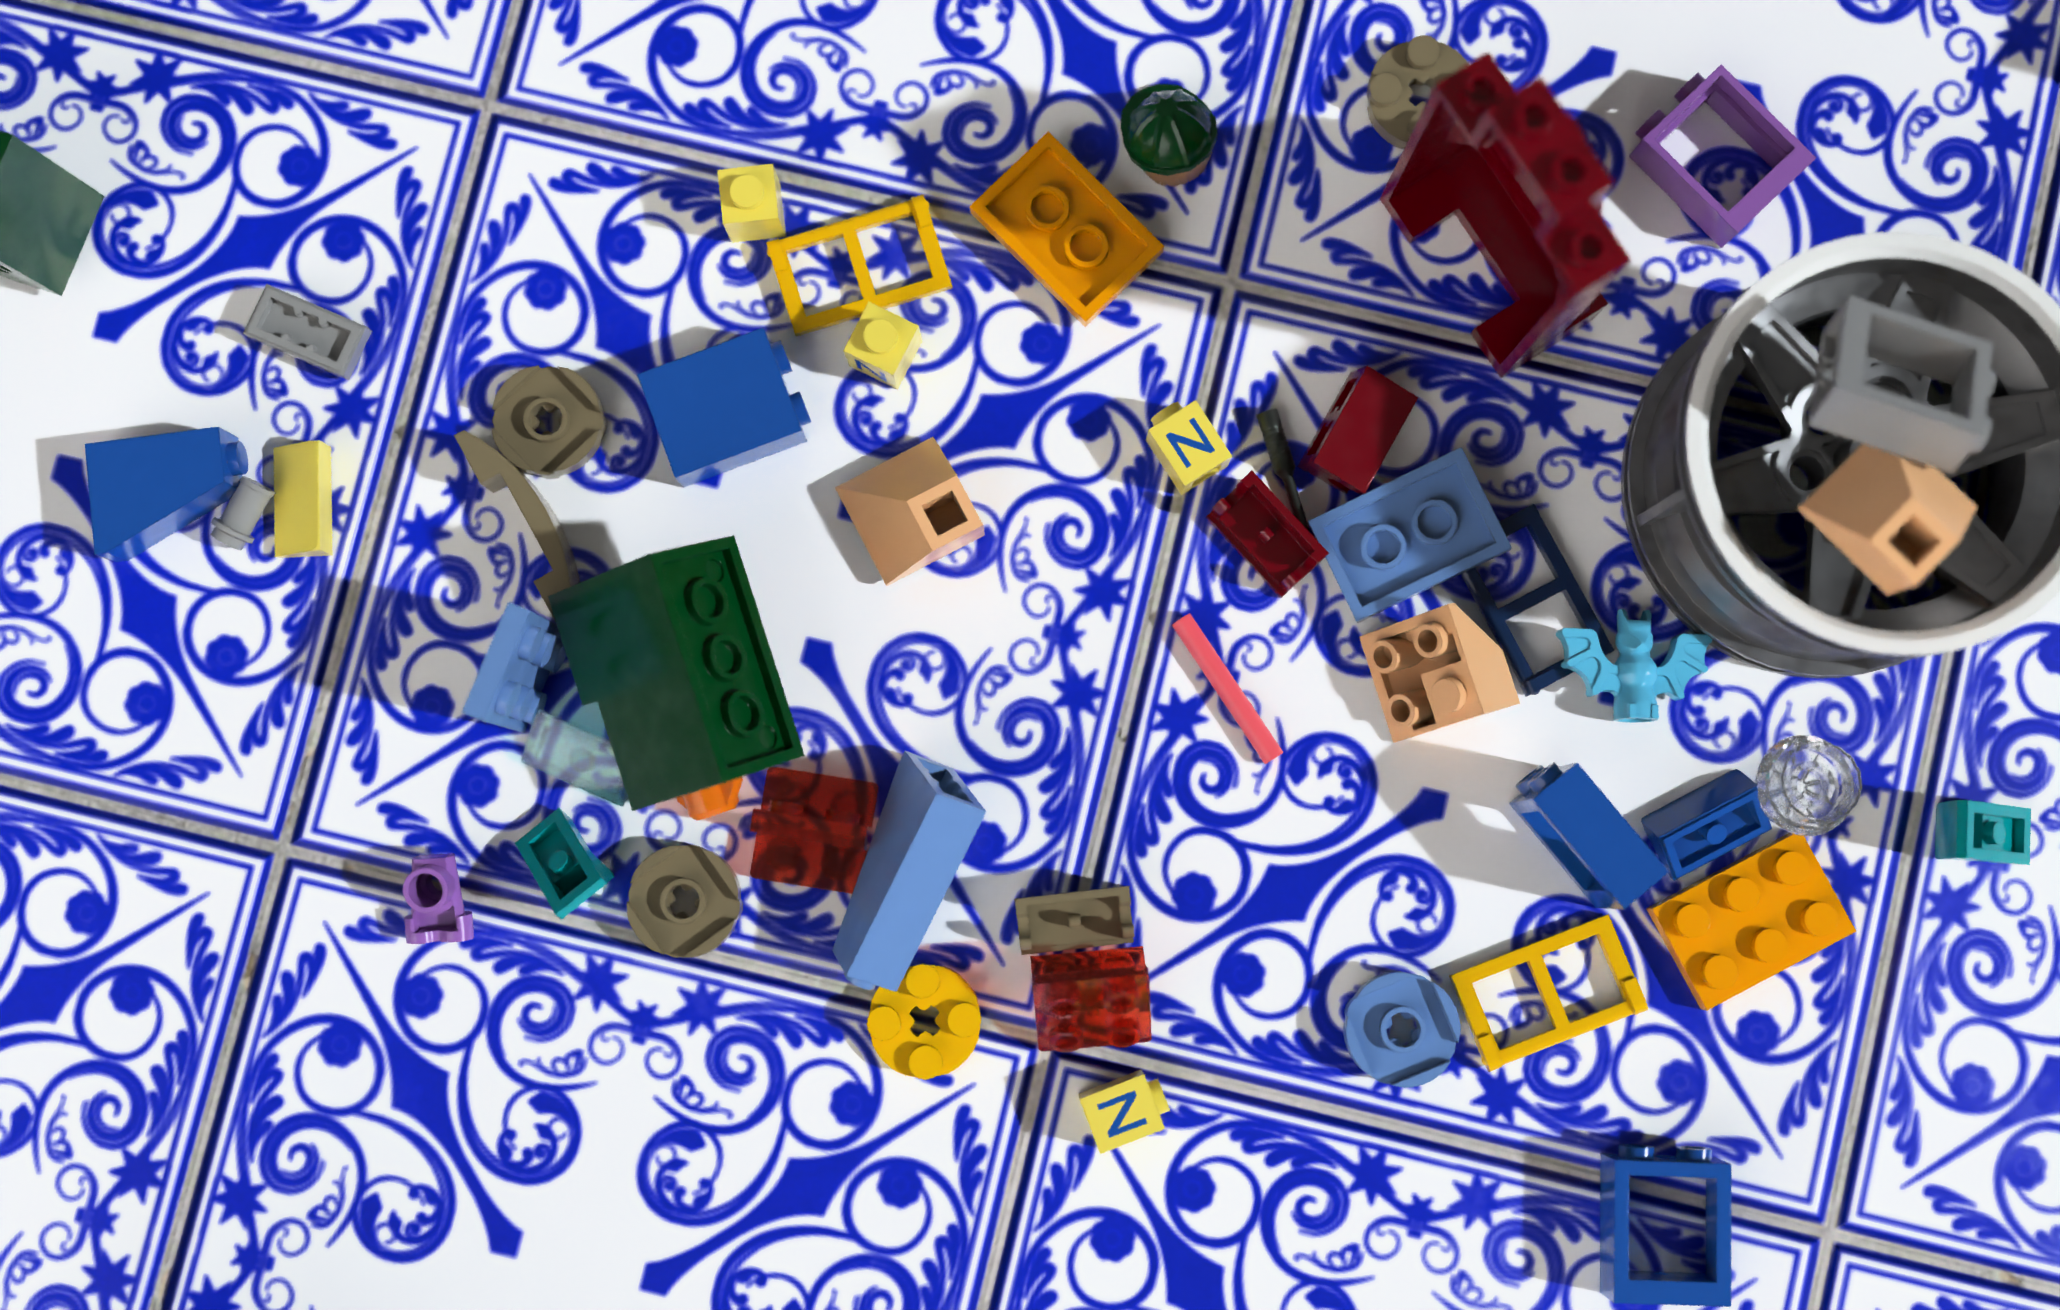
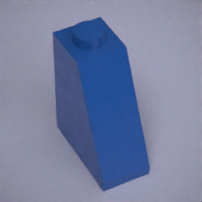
[85,427,248,562]

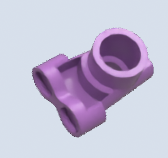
[403,853,474,944]

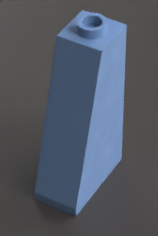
[832,751,987,992]

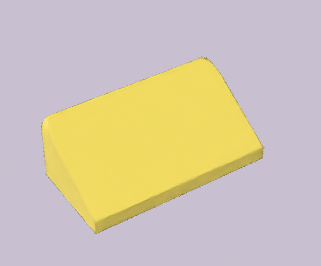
[273,440,333,558]

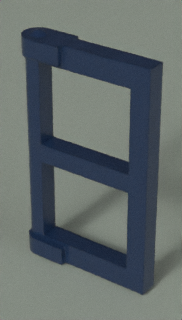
[1461,504,1615,697]

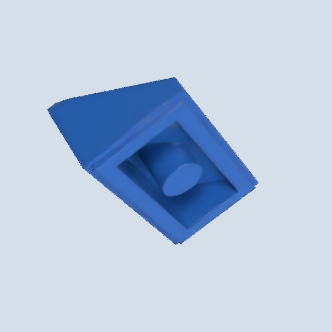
[1641,769,1772,881]

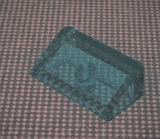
[521,709,628,807]

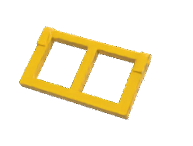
[766,194,953,337]
[1449,914,1648,1072]

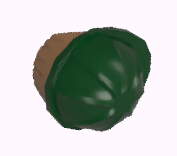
[1120,84,1218,186]

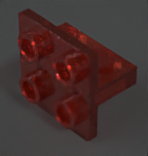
[750,767,879,894]
[1030,946,1152,1053]

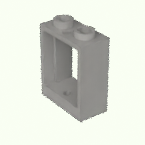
[1807,295,1997,474]

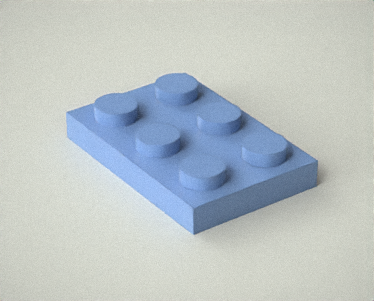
[1308,447,1512,623]
[462,602,566,733]

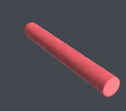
[1172,613,1283,764]

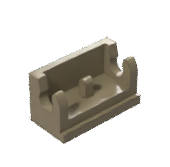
[1015,886,1134,955]

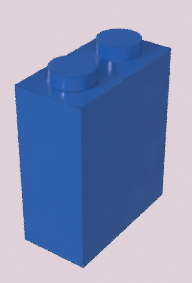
[637,328,812,487]

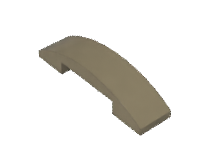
[454,430,580,622]

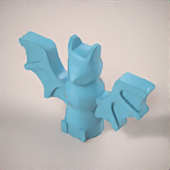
[1556,609,1713,723]

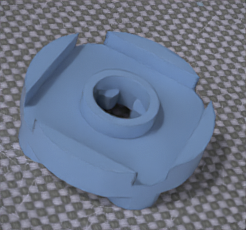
[1343,971,1461,1088]

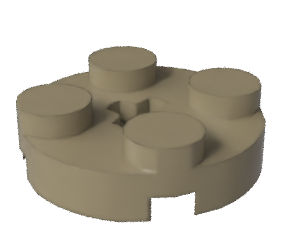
[1367,35,1468,149]
[492,366,607,479]
[627,845,743,958]

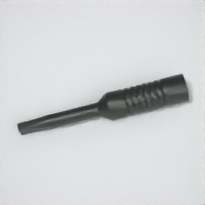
[1256,409,1310,532]

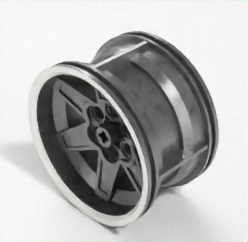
[1621,232,2060,679]

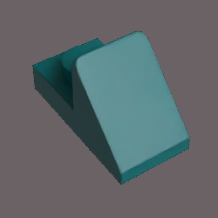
[1935,800,2031,865]
[515,808,615,920]

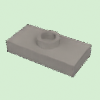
[243,284,372,380]

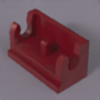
[1297,365,1419,495]
[1206,471,1329,598]

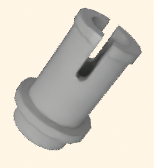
[210,476,275,551]

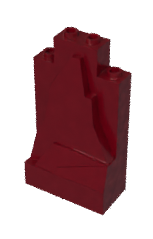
[1380,51,1632,378]

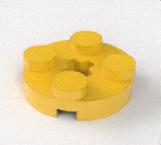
[867,963,982,1080]

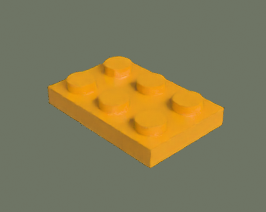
[970,131,1164,327]
[1646,830,1856,1011]

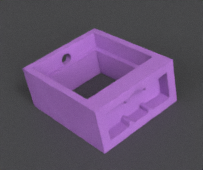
[1629,64,1816,248]

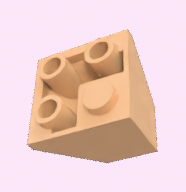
[835,437,985,587]
[1797,443,1977,596]
[1359,603,1520,743]

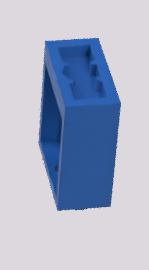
[1509,762,1669,909]
[1600,1144,1732,1307]

